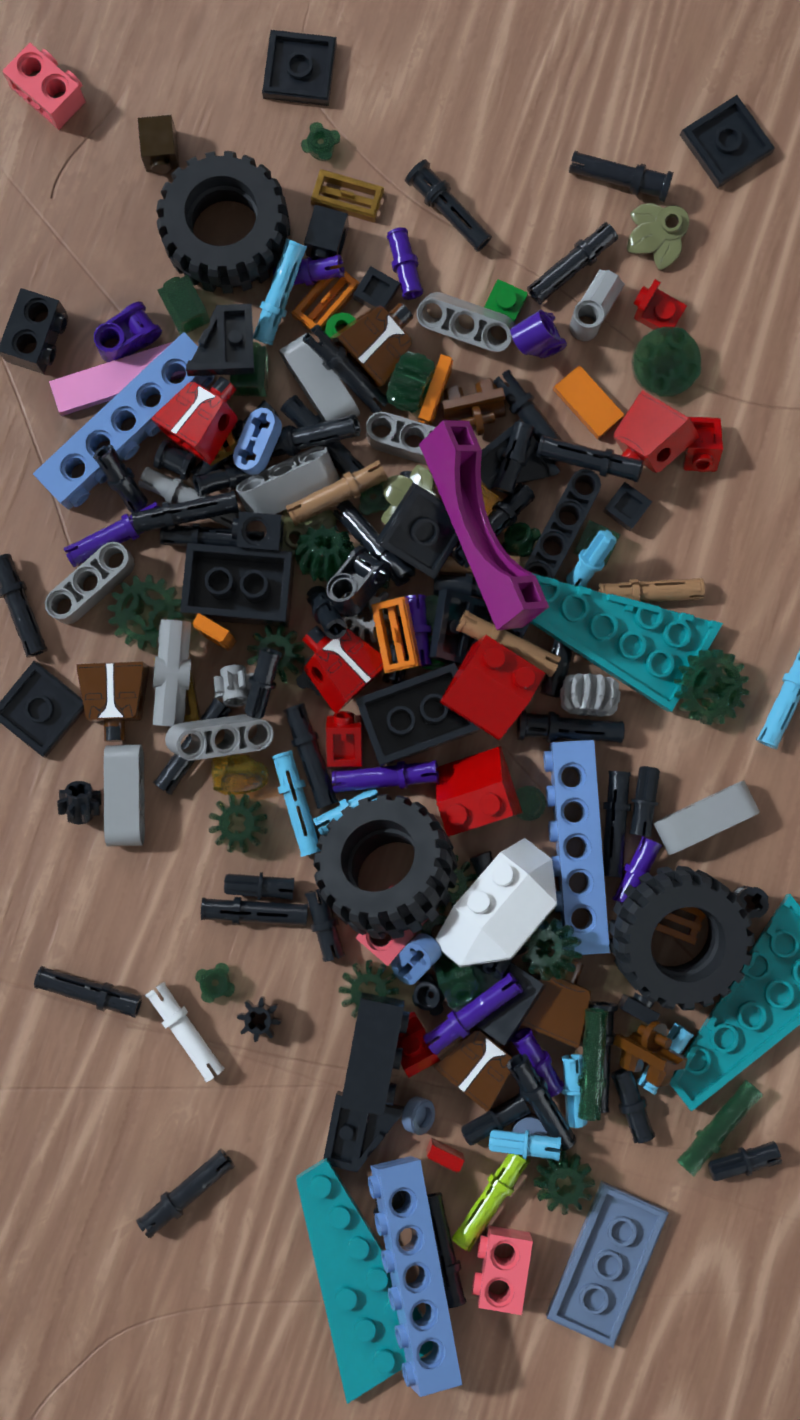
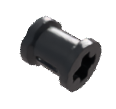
[153,439,197,481]
[733,886,769,919]

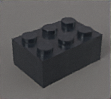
[180,543,295,628]
[356,663,480,767]

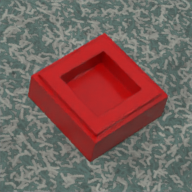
[426,1138,465,1172]

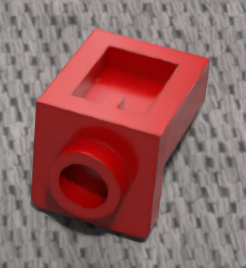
[633,279,687,338]
[683,417,723,472]
[326,711,362,767]
[397,1012,440,1078]

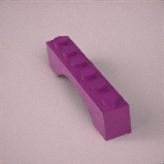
[419,420,549,630]

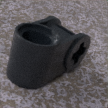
[326,546,391,617]

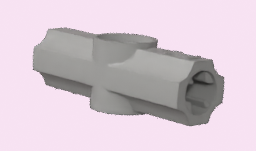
[153,619,191,727]

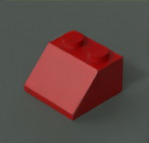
[440,635,546,740]
[436,746,523,837]

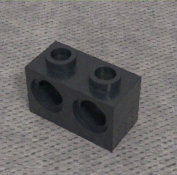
[0,288,68,374]

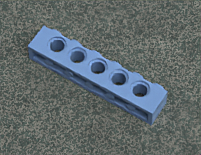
[33,332,215,510]
[543,740,610,956]
[368,1156,463,1397]

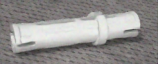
[145,982,225,1082]

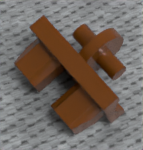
[442,378,506,436]
[613,1020,687,1087]

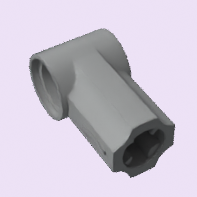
[569,269,625,341]

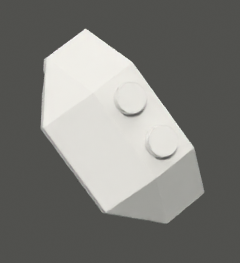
[435,838,557,968]

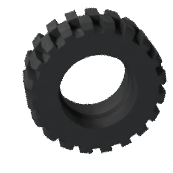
[156,151,291,294]
[313,794,458,939]
[608,866,754,1011]

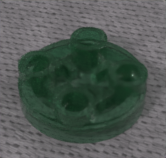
[631,327,701,397]

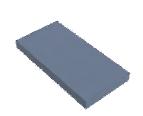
[546,1181,669,1348]

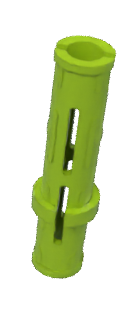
[452,1154,531,1252]

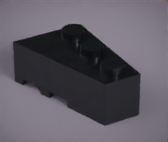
[340,992,410,1116]

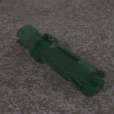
[577,1008,608,1121]
[676,1080,764,1177]

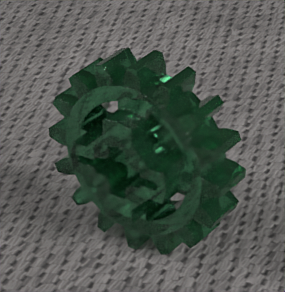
[107,574,185,651]
[674,649,749,725]

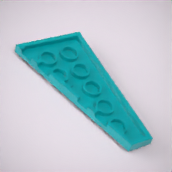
[530,573,723,712]
[670,894,800,1111]
[296,1158,433,1404]

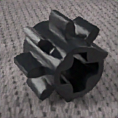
[57,781,101,825]
[237,996,282,1042]

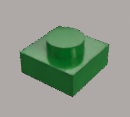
[484,279,528,323]

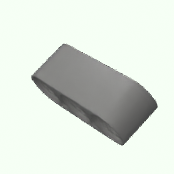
[416,292,515,352]
[279,333,360,422]
[366,412,436,466]
[236,446,340,521]
[45,542,135,624]
[165,714,274,761]
[104,744,145,847]
[653,780,760,855]

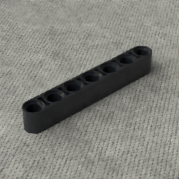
[506,469,601,638]

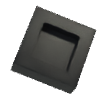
[353,266,400,309]
[603,482,652,531]
[618,992,660,1024]

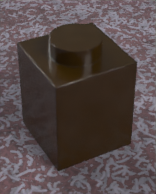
[138,115,180,174]

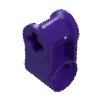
[94,302,162,362]
[510,310,567,359]

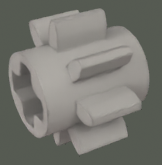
[214,665,254,707]

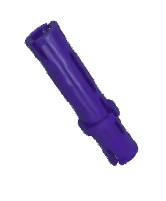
[64,502,160,567]
[332,760,439,793]
[423,972,523,1055]

